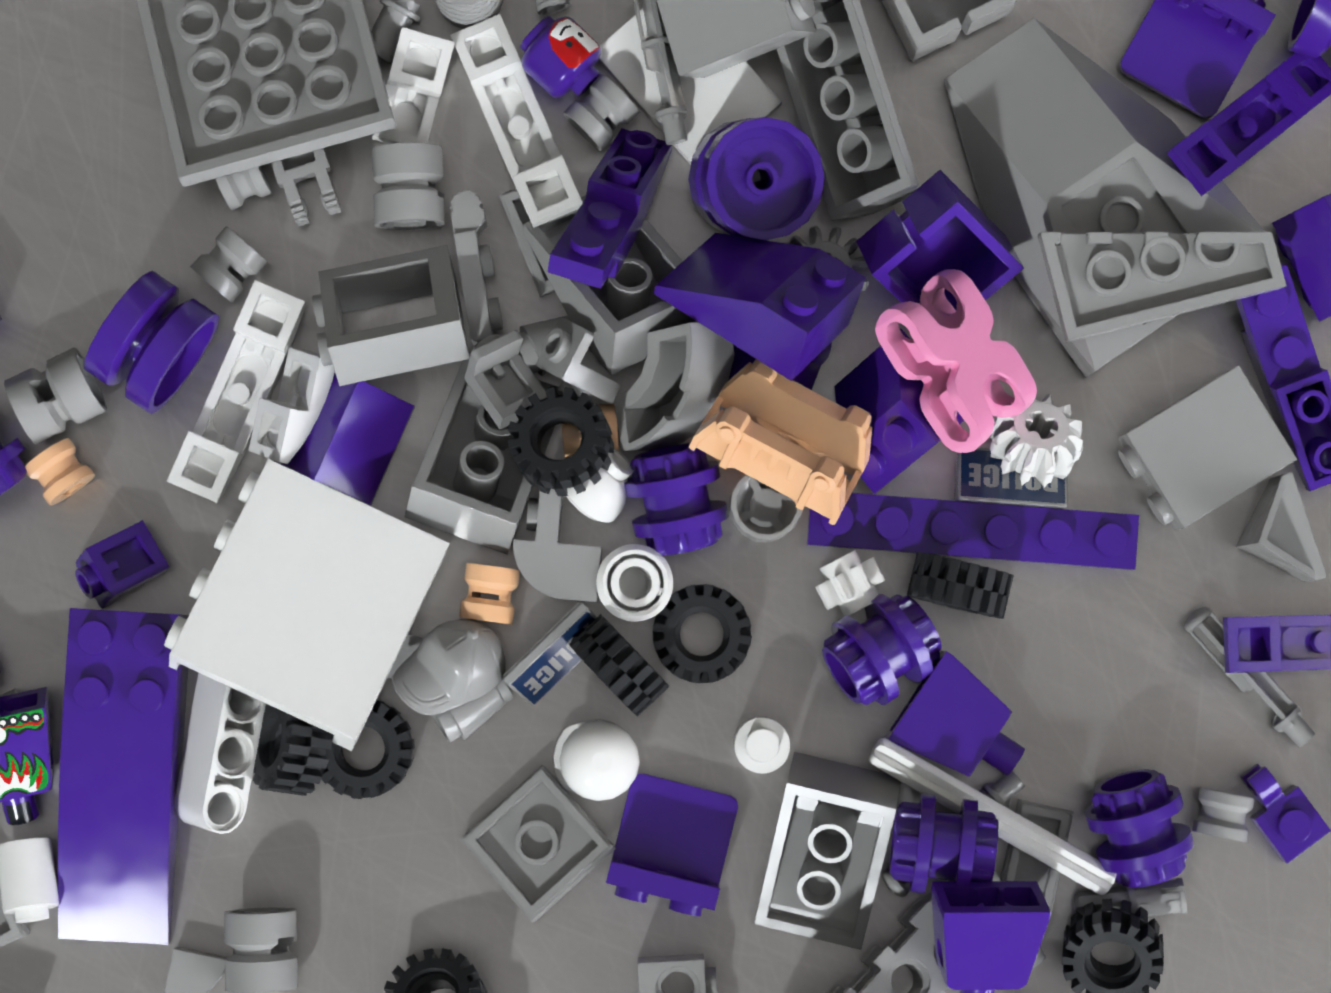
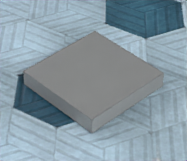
[460,765,616,923]

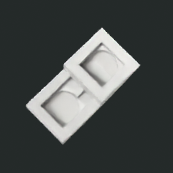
[371,27,455,144]
[248,347,335,464]

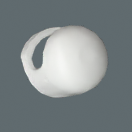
[553,719,640,801]

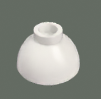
[566,449,633,523]
[596,544,673,622]

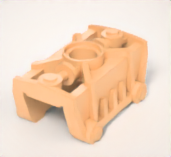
[688,359,872,525]

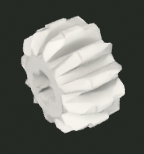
[990,393,1083,488]

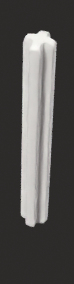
[868,738,1117,895]

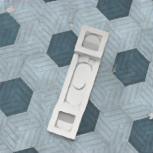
[450,14,583,228]
[167,280,306,504]

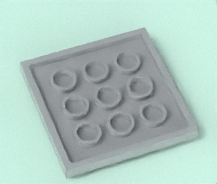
[136,0,397,187]

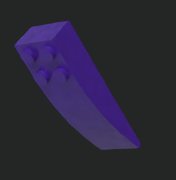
[58,608,189,945]

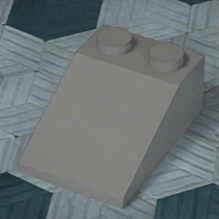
[523,195,699,376]
[404,354,563,555]
[754,752,901,950]

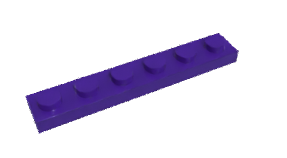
[807,493,1139,570]

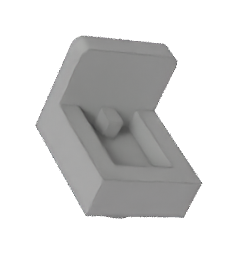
[536,317,621,404]
[464,330,547,429]

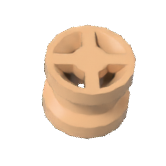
[25,438,95,505]

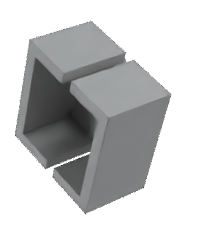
[881,0,1017,62]

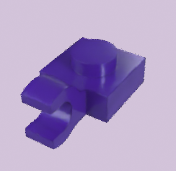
[1240,764,1331,864]

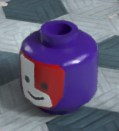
[520,16,601,98]

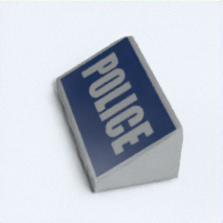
[954,448,1068,509]
[502,602,597,705]

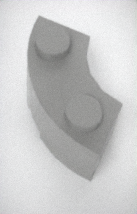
[614,323,734,452]

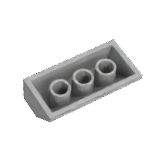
[777,0,919,221]

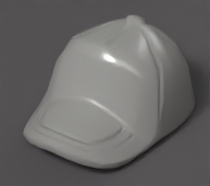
[392,619,506,715]

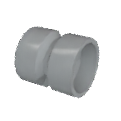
[372,142,445,230]
[4,347,107,445]
[729,475,802,543]
[224,907,298,993]

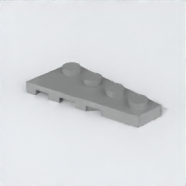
[1038,232,1286,343]

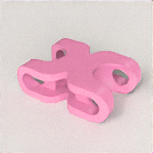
[875,269,1037,453]

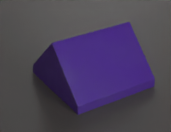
[272,373,415,505]

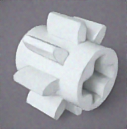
[815,550,886,616]

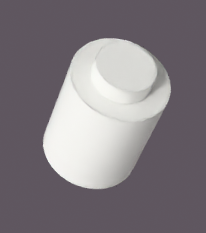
[733,716,790,774]
[0,838,59,923]

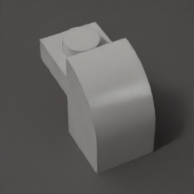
[513,489,602,603]

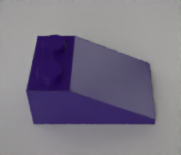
[653,233,866,381]

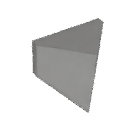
[1236,472,1327,582]

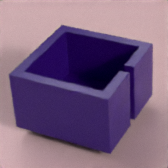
[856,170,1024,311]

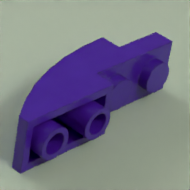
[547,128,672,289]
[1236,263,1331,492]

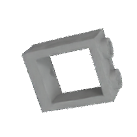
[312,245,470,386]

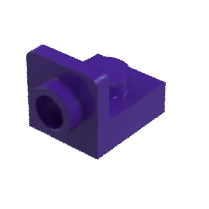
[75,520,170,609]

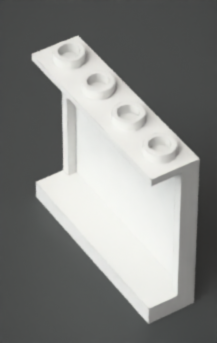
[164,459,450,751]

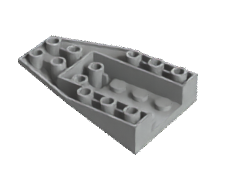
[944,18,1277,378]

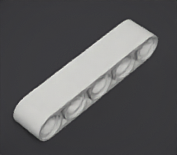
[175,672,266,834]

